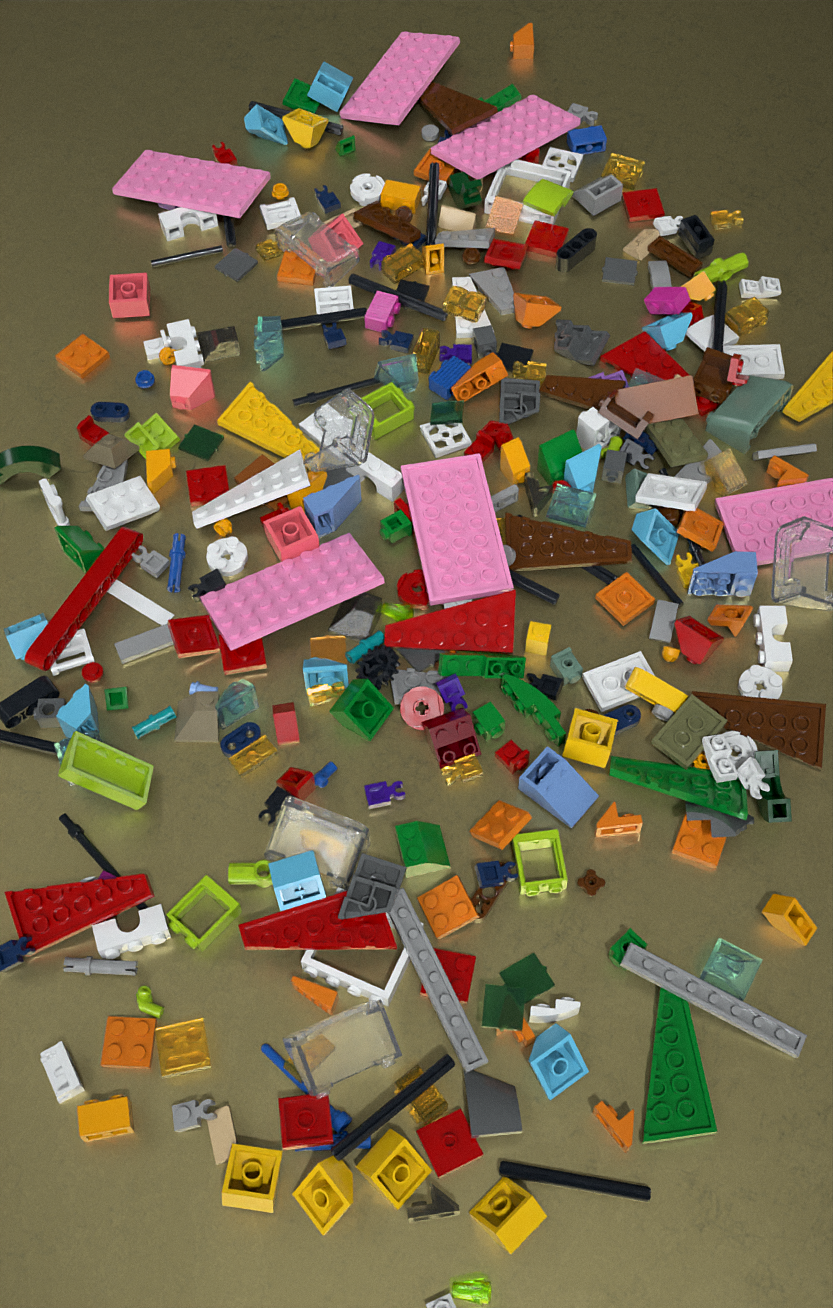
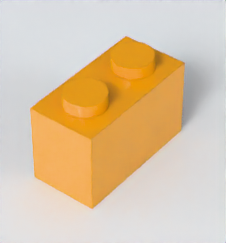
[380,179,421,214]
[77,1095,134,1142]

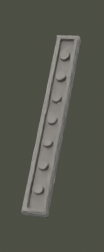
[388,888,489,1073]
[620,943,807,1058]

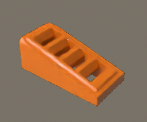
[291,976,339,1015]

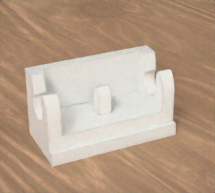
[40,1041,85,1104]

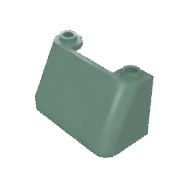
[705,375,794,454]

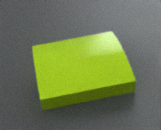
[523,179,574,217]
[124,413,180,459]

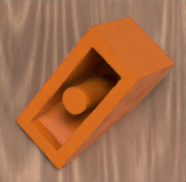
[510,23,534,59]

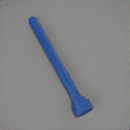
[261,1043,352,1133]

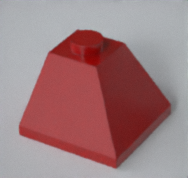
[674,616,724,665]

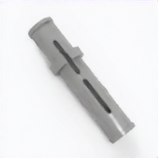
[63,956,138,976]

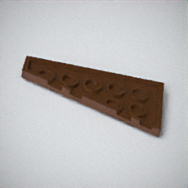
[418,82,498,135]
[505,512,632,572]
[692,691,826,770]

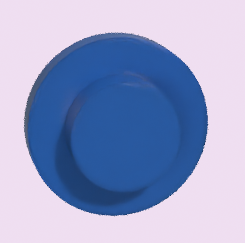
[135,370,155,388]

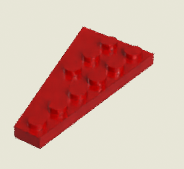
[600,331,718,417]
[384,589,516,654]
[4,874,155,957]
[238,890,397,950]

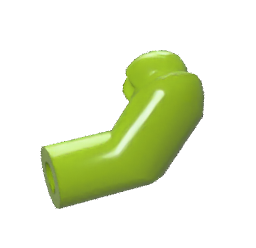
[600,436,623,459]
[136,985,164,1019]

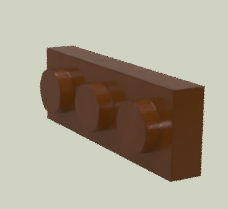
[648,236,703,278]

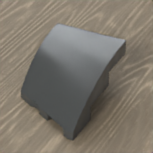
[554,319,610,366]
[499,378,540,424]
[685,801,754,838]
[338,853,407,920]
[463,1069,522,1138]

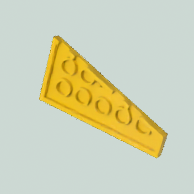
[782,351,833,422]
[217,381,326,470]

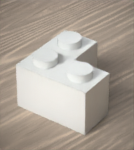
[576,407,621,450]

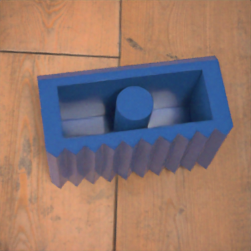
[567,125,607,155]
[428,355,471,400]

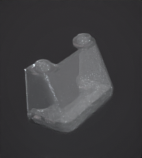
[274,211,360,287]
[303,388,375,472]
[771,516,833,611]
[264,796,371,891]
[282,999,402,1099]

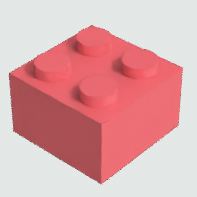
[109,273,150,318]
[263,506,319,562]

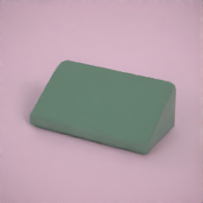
[625,469,653,509]

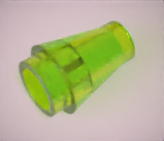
[381,602,414,622]
[452,1278,492,1307]

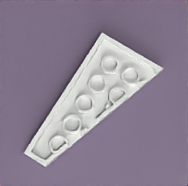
[192,450,311,529]

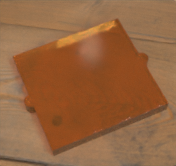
[486,196,524,236]
[310,635,347,665]

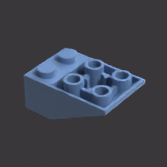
[303,474,362,538]
[687,551,758,597]
[518,746,599,829]

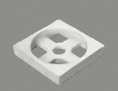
[542,147,583,183]
[420,413,472,458]

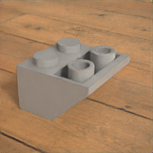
[572,174,623,216]

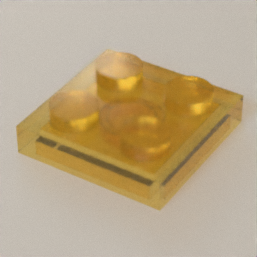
[601,153,645,190]
[155,1018,212,1079]

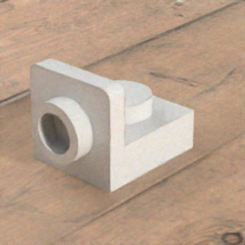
[143,330,172,360]

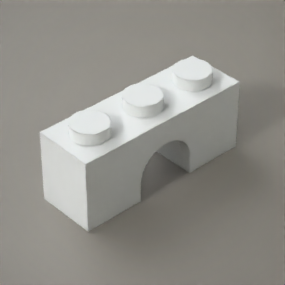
[158,207,218,241]
[167,319,204,368]
[345,445,405,502]
[753,606,793,672]
[92,904,171,959]

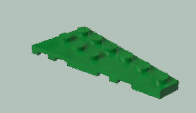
[609,756,748,820]
[642,988,718,1144]

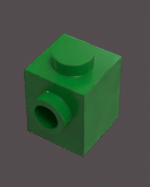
[472,702,505,742]

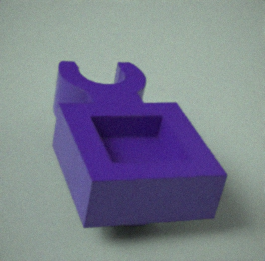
[370,241,396,271]
[439,344,472,364]
[436,673,468,711]
[364,781,405,809]

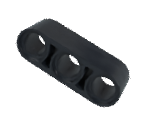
[555,228,597,272]
[0,676,60,729]

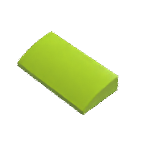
[58,731,154,810]

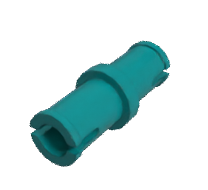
[345,630,385,664]
[132,706,177,739]

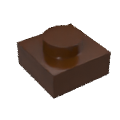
[658,506,680,525]

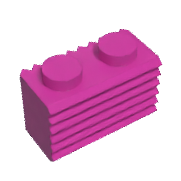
[644,287,691,315]
[365,291,401,332]

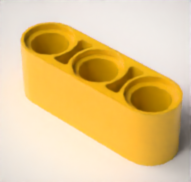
[624,667,689,713]

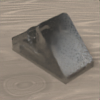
[524,472,553,517]
[407,1183,460,1223]

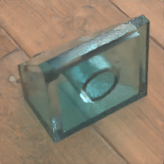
[374,354,419,393]
[215,679,259,730]
[700,938,762,1001]

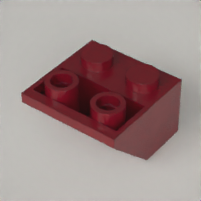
[422,708,482,769]

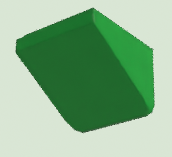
[335,135,356,157]
[104,686,129,711]

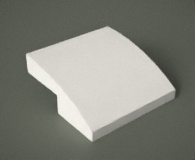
[314,285,354,314]
[686,315,740,352]

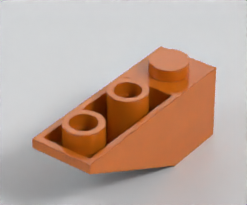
[451,352,508,405]

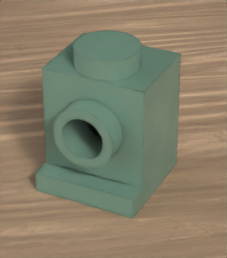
[550,647,583,686]

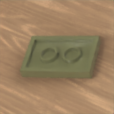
[645,418,708,467]
[651,694,728,770]

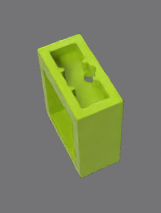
[353,382,415,440]
[512,829,568,896]
[166,875,242,952]

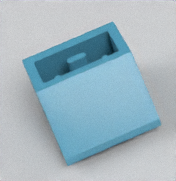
[56,684,99,739]
[268,850,327,911]

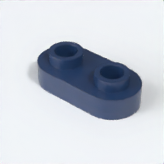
[90,402,130,423]
[603,705,641,736]
[220,722,261,758]

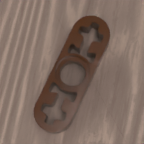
[471,862,511,923]

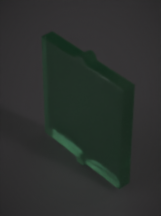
[430,400,464,425]
[178,424,224,461]
[499,953,555,1007]
[482,984,526,1032]

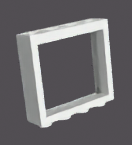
[484,159,571,225]
[301,887,424,1007]

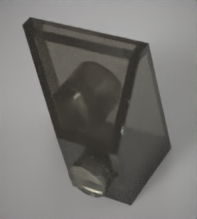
[196,325,241,363]
[328,592,383,642]

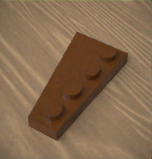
[354,200,421,244]
[539,375,626,411]

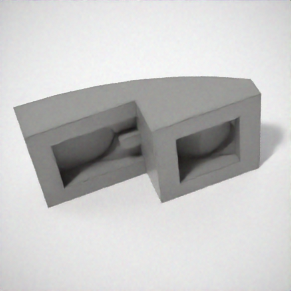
[648,261,672,289]
[649,600,679,644]

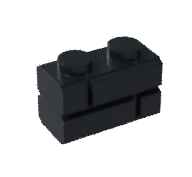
[678,215,715,259]

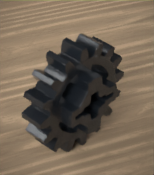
[355,645,401,690]

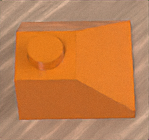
[513,293,561,329]

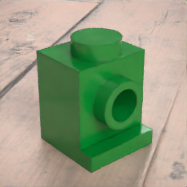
[379,510,412,544]
[608,928,648,971]

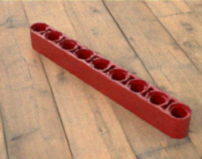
[25,526,143,671]

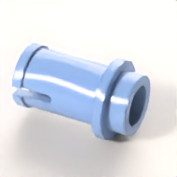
[189,681,218,695]

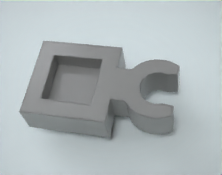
[567,103,598,126]
[131,546,170,578]
[172,1099,217,1132]

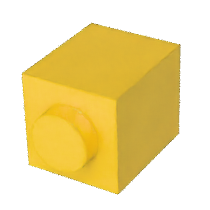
[525,621,551,656]

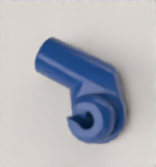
[314,761,338,788]

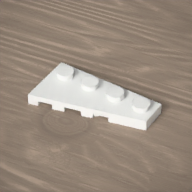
[452,277,494,338]

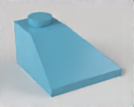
[244,104,288,145]
[642,312,693,351]
[564,444,602,501]
[631,508,679,565]
[4,613,48,660]
[303,657,349,693]
[528,1023,589,1100]

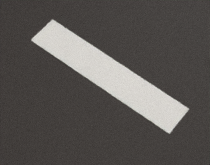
[107,579,174,626]

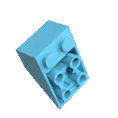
[307,62,353,112]

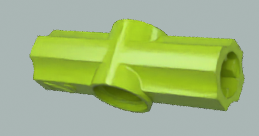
[693,252,749,283]
[228,860,273,888]

